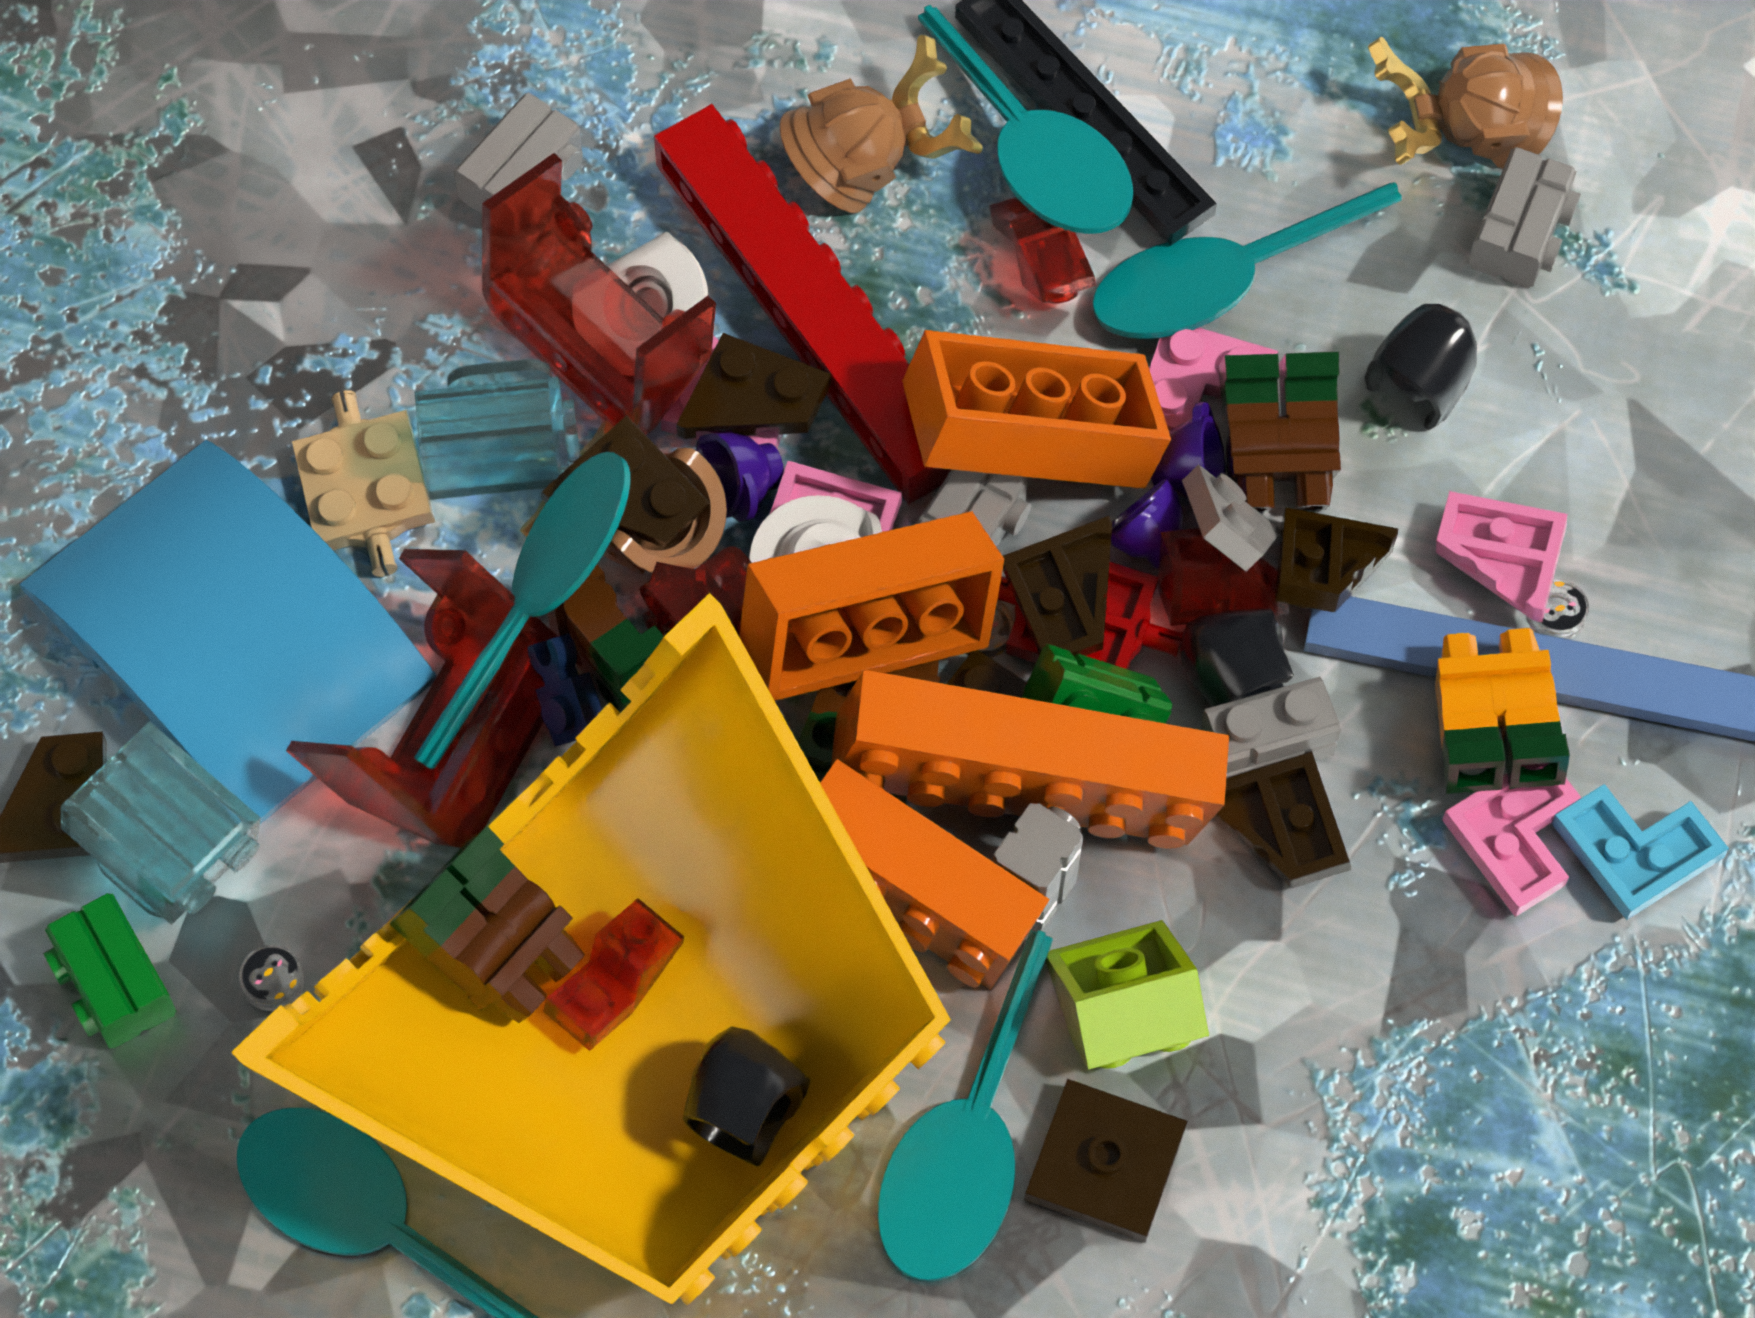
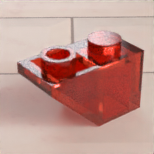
[1158,528,1289,626]

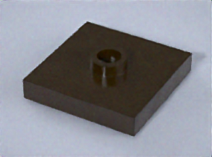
[1024,1078,1188,1243]

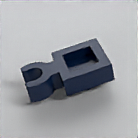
[528,633,602,747]

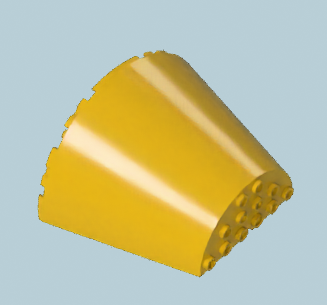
[231,593,951,1305]

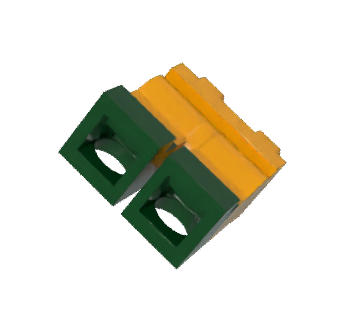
[1435,628,1570,794]

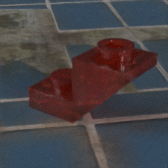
[989,197,1096,304]
[543,898,684,1051]

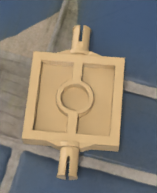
[292,390,435,577]

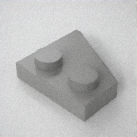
[1182,464,1281,571]

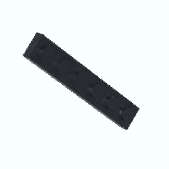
[955,0,1217,246]

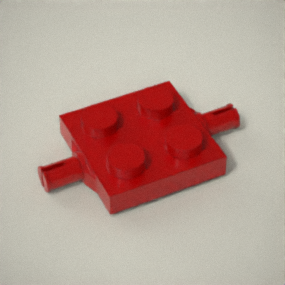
[997,562,1184,669]

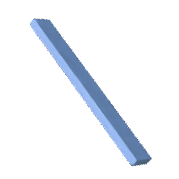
[1303,596,1755,742]

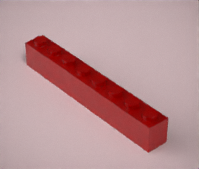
[654,104,951,505]

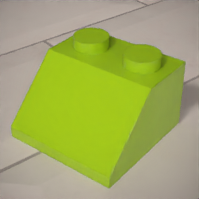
[1046,920,1209,1070]

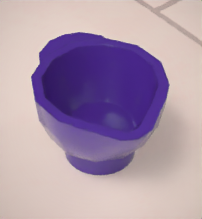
[1151,402,1226,500]
[696,433,784,522]
[1111,479,1192,569]

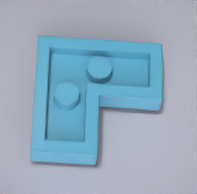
[1552,784,1729,920]

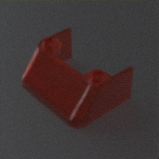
[482,153,716,435]
[286,549,558,848]

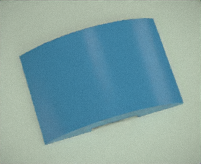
[19,440,438,833]

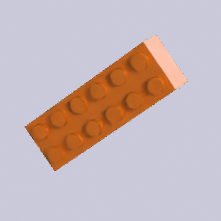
[831,669,1229,849]

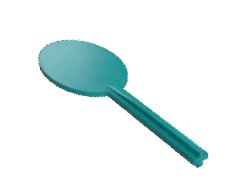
[918,5,1133,234]
[1093,182,1402,339]
[414,452,631,769]
[878,930,1053,1282]
[237,1108,539,1318]

